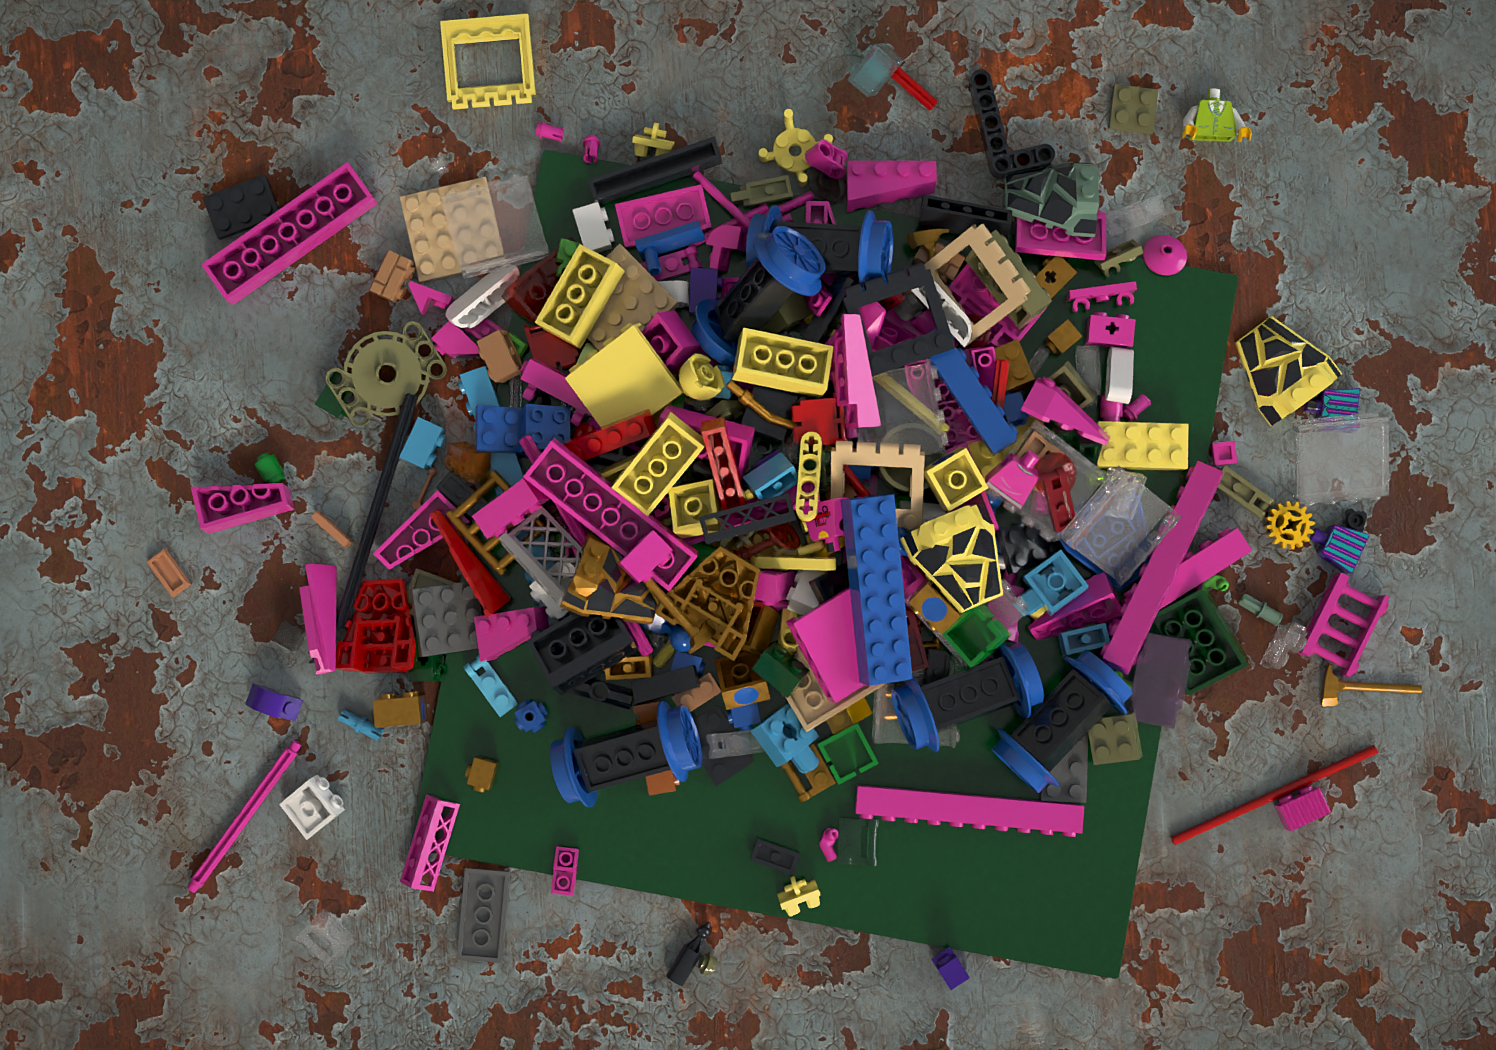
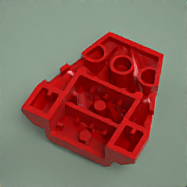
[336,579,416,674]

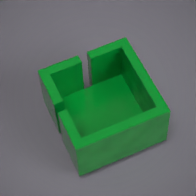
[942,604,1011,668]
[817,723,879,785]

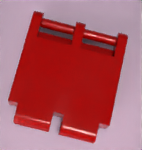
[524,325,579,370]
[791,397,848,446]

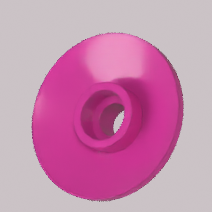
[1143,235,1187,275]

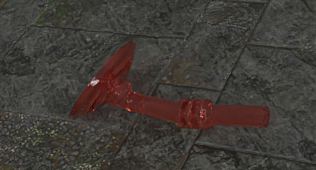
[733,523,801,560]

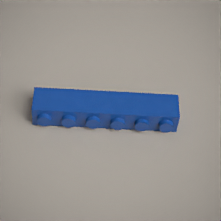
[927,328,1018,456]

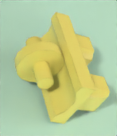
[632,122,674,157]
[777,876,820,916]

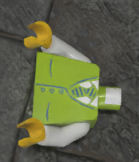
[1181,89,1252,142]

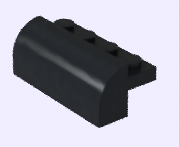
[917,194,1012,239]

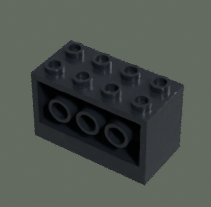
[527,612,639,695]

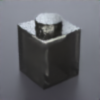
[272,620,306,651]

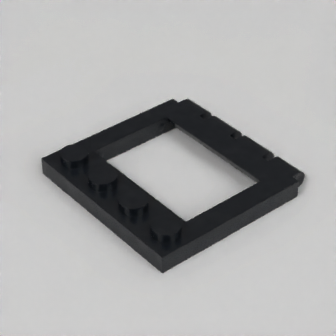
[842,262,956,377]

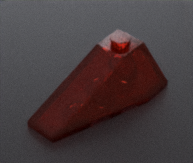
[501,237,575,323]

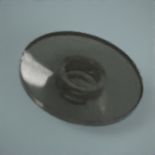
[807,167,846,203]

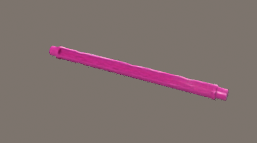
[187,740,302,893]

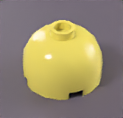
[679,354,725,401]

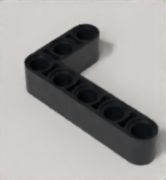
[969,69,1055,179]

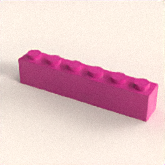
[1120,527,1252,610]

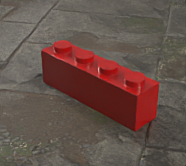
[563,409,657,461]
[701,417,747,516]

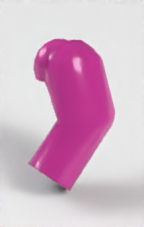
[819,828,839,862]

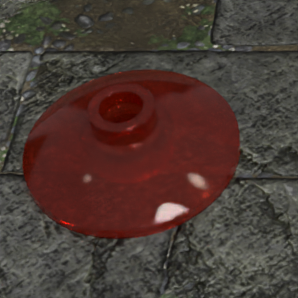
[1034,452,1076,496]

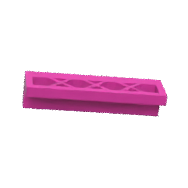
[400,794,460,892]

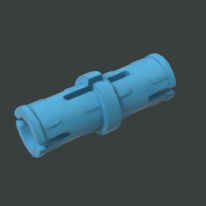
[338,708,384,742]

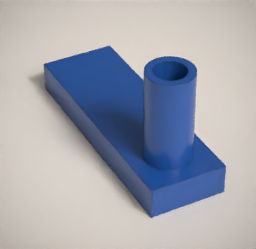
[635,220,705,276]

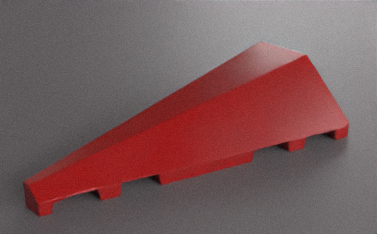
[430,509,511,617]

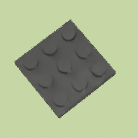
[410,582,483,657]

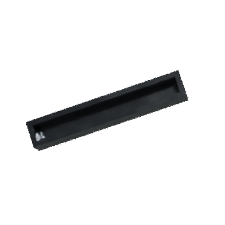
[587,137,722,206]

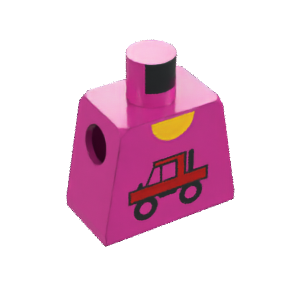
[801,497,848,553]

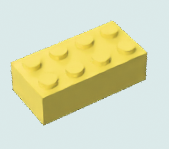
[535,244,625,349]
[732,328,834,398]
[611,412,705,516]
[1093,421,1188,471]

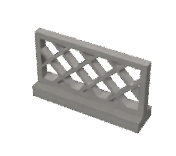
[499,506,583,608]

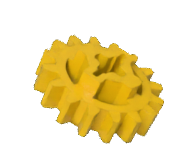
[1264,501,1315,550]

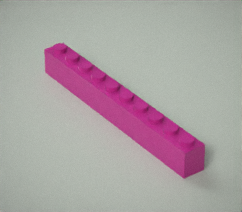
[1100,461,1223,675]
[854,785,1084,837]

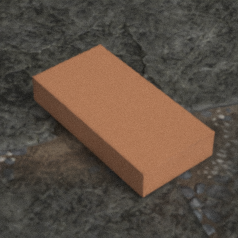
[311,512,354,548]
[146,548,192,598]

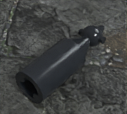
[666,921,711,986]

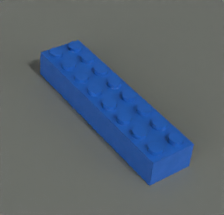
[841,494,913,686]

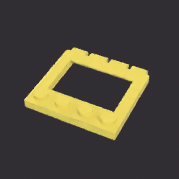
[440,14,536,110]

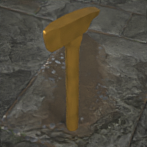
[906,229,949,280]
[642,578,716,654]
[1321,663,1422,707]

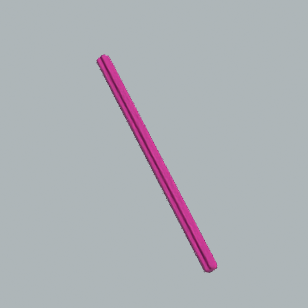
[519,435,653,656]

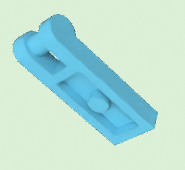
[463,655,519,717]

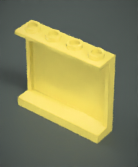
[565,322,683,427]

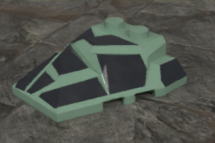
[1004,162,1099,237]

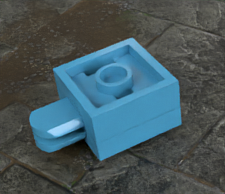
[1016,550,1089,616]
[751,702,820,773]

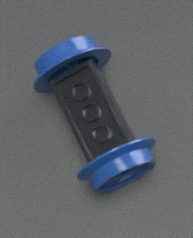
[746,205,893,291]
[692,226,826,367]
[891,642,1044,753]
[991,650,1133,794]
[550,701,702,808]

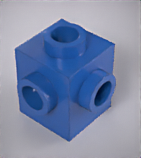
[514,699,548,733]

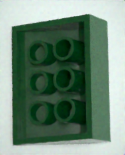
[1149,582,1249,696]

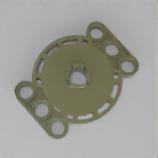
[325,321,447,426]

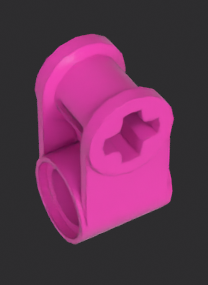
[805,140,848,179]

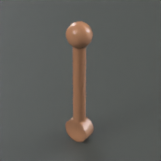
[412,467,437,510]

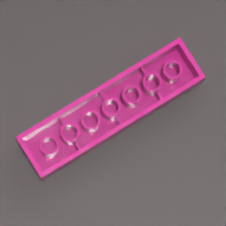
[201,162,378,305]
[523,438,699,591]

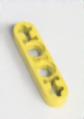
[796,432,822,522]
[750,555,836,571]

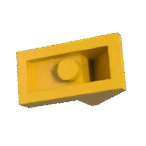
[826,697,872,734]

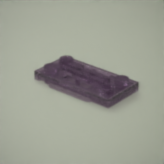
[1130,632,1192,729]

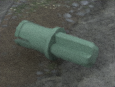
[1238,594,1283,626]

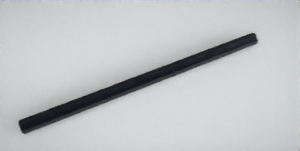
[336,393,418,629]

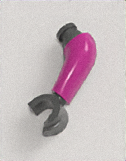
[893,293,960,348]

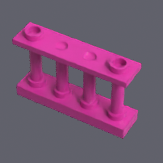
[1296,573,1390,677]

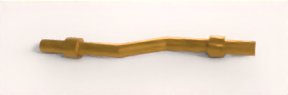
[726,380,832,460]

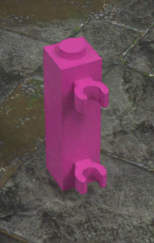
[520,358,592,426]

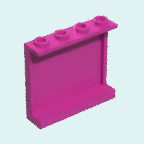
[786,587,865,703]

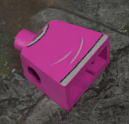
[985,450,1040,509]

